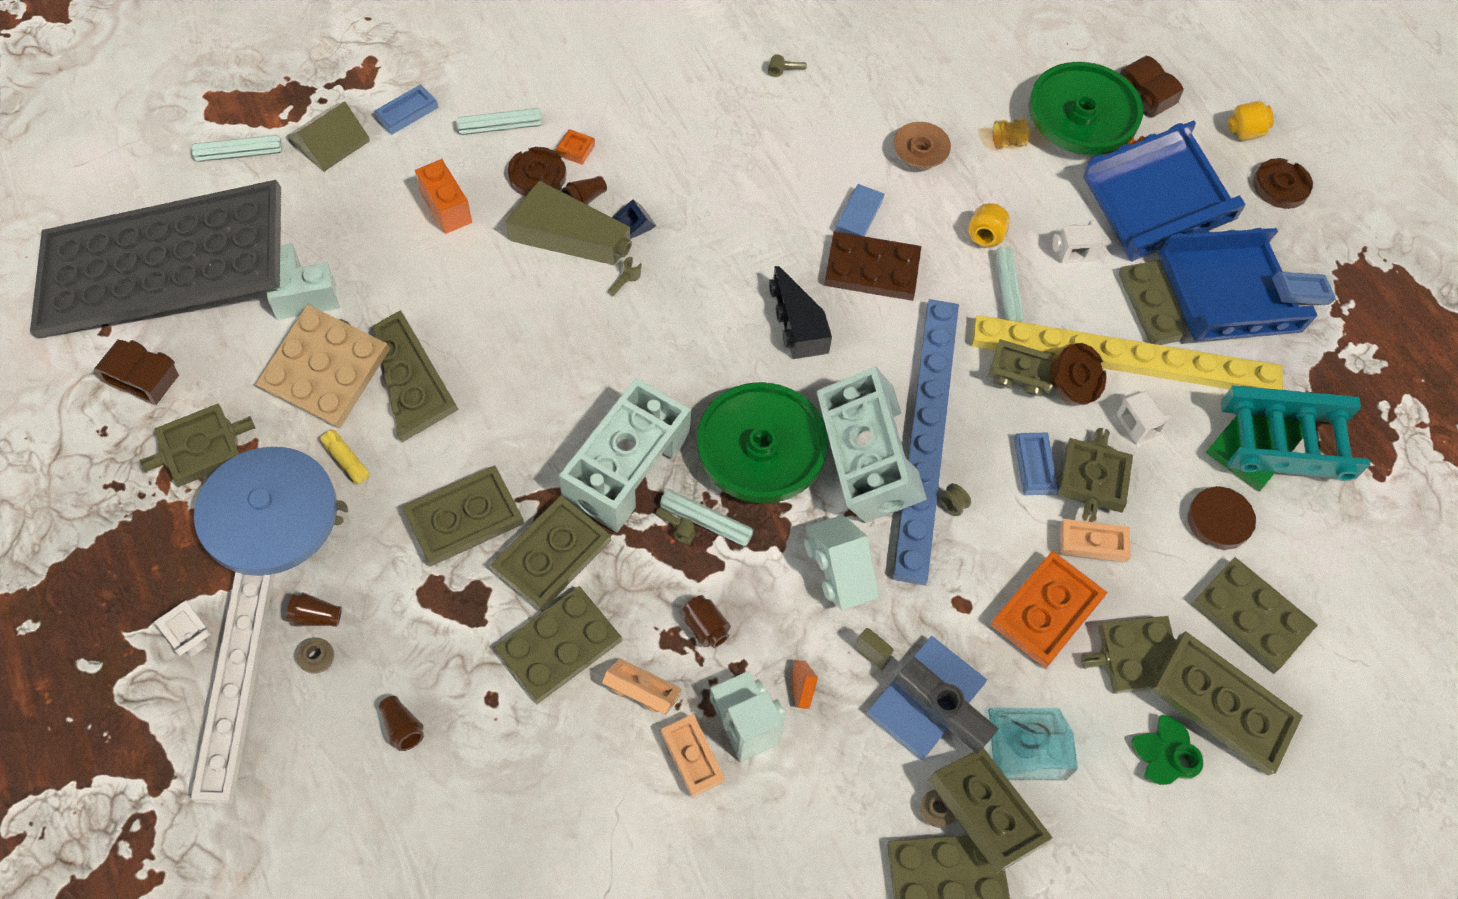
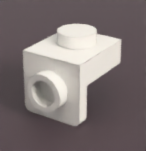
[154,600,212,658]

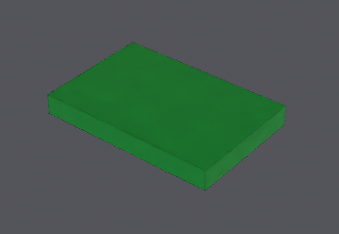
[1206,415,1303,492]

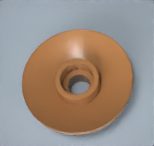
[894,122,951,168]

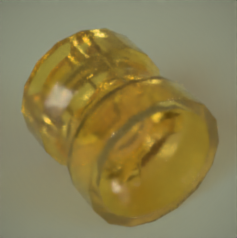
[992,118,1029,149]

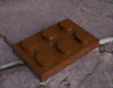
[824,231,922,301]

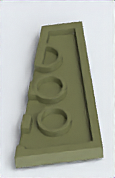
[373,310,459,442]

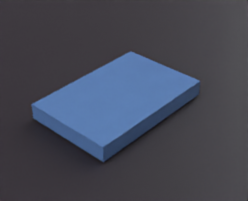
[866,636,988,761]

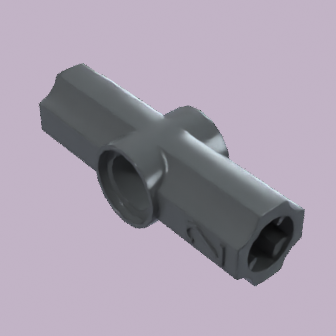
[894,657,999,754]

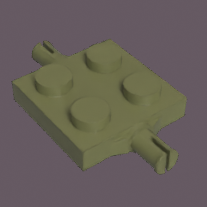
[139,403,256,487]
[1058,428,1133,522]
[1081,616,1176,694]

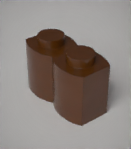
[1120,55,1184,117]
[94,339,179,405]

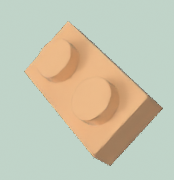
[1060,519,1131,562]
[602,658,682,715]
[661,714,725,798]

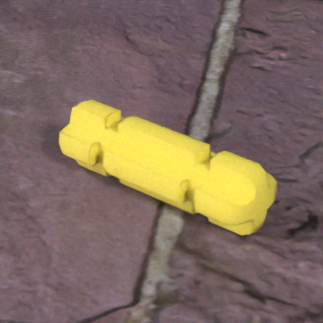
[320,429,370,484]

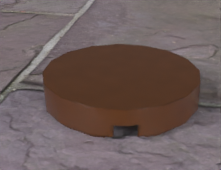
[508,147,567,196]
[1253,158,1313,209]
[1049,343,1107,406]
[1187,486,1256,550]

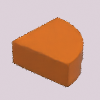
[792,660,818,709]

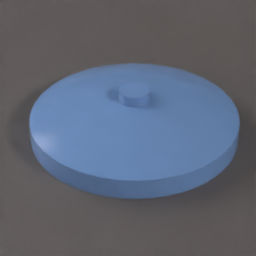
[194,447,337,576]

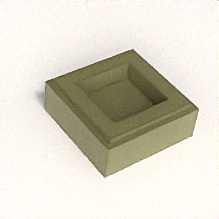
[855,628,894,670]

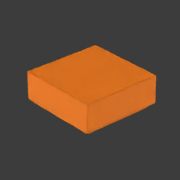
[556,129,595,165]

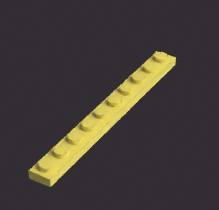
[972,315,1283,390]

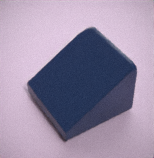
[612,199,656,239]

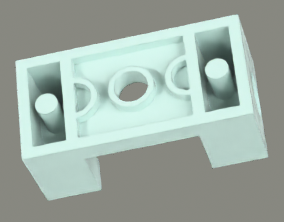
[816,366,927,523]
[559,378,691,532]

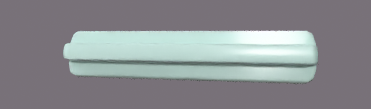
[457,108,542,134]
[192,135,282,161]
[996,246,1024,322]
[660,490,753,546]

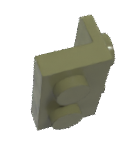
[988,339,1054,397]

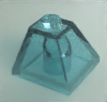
[988,708,1078,780]

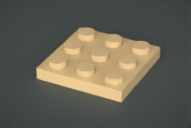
[256,304,390,429]

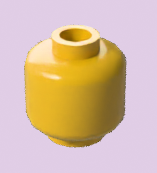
[1228,101,1274,141]
[968,203,1010,248]

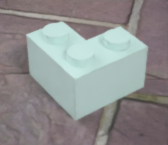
[266,243,340,320]
[804,515,880,611]
[709,671,786,762]

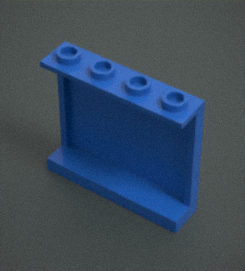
[1083,120,1246,262]
[1158,228,1318,342]

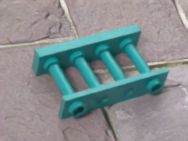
[1221,385,1370,481]

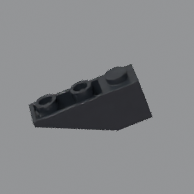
[769,266,832,359]

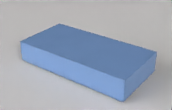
[373,84,439,135]
[835,184,885,236]
[1272,272,1336,305]
[1014,432,1059,495]

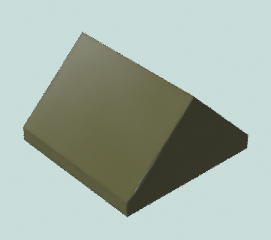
[287,101,370,172]

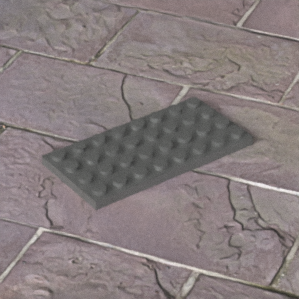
[30,180,281,338]

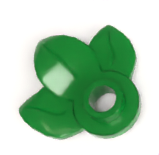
[1131,715,1204,785]

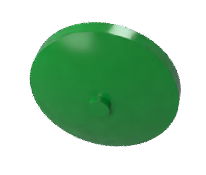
[1029,62,1143,155]
[697,382,828,503]

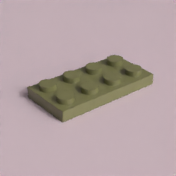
[1150,631,1303,776]

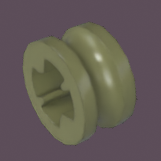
[938,483,972,516]

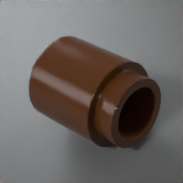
[681,595,731,648]

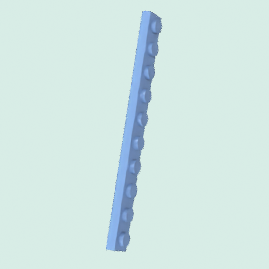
[892,299,959,586]

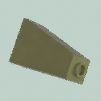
[505,181,632,265]

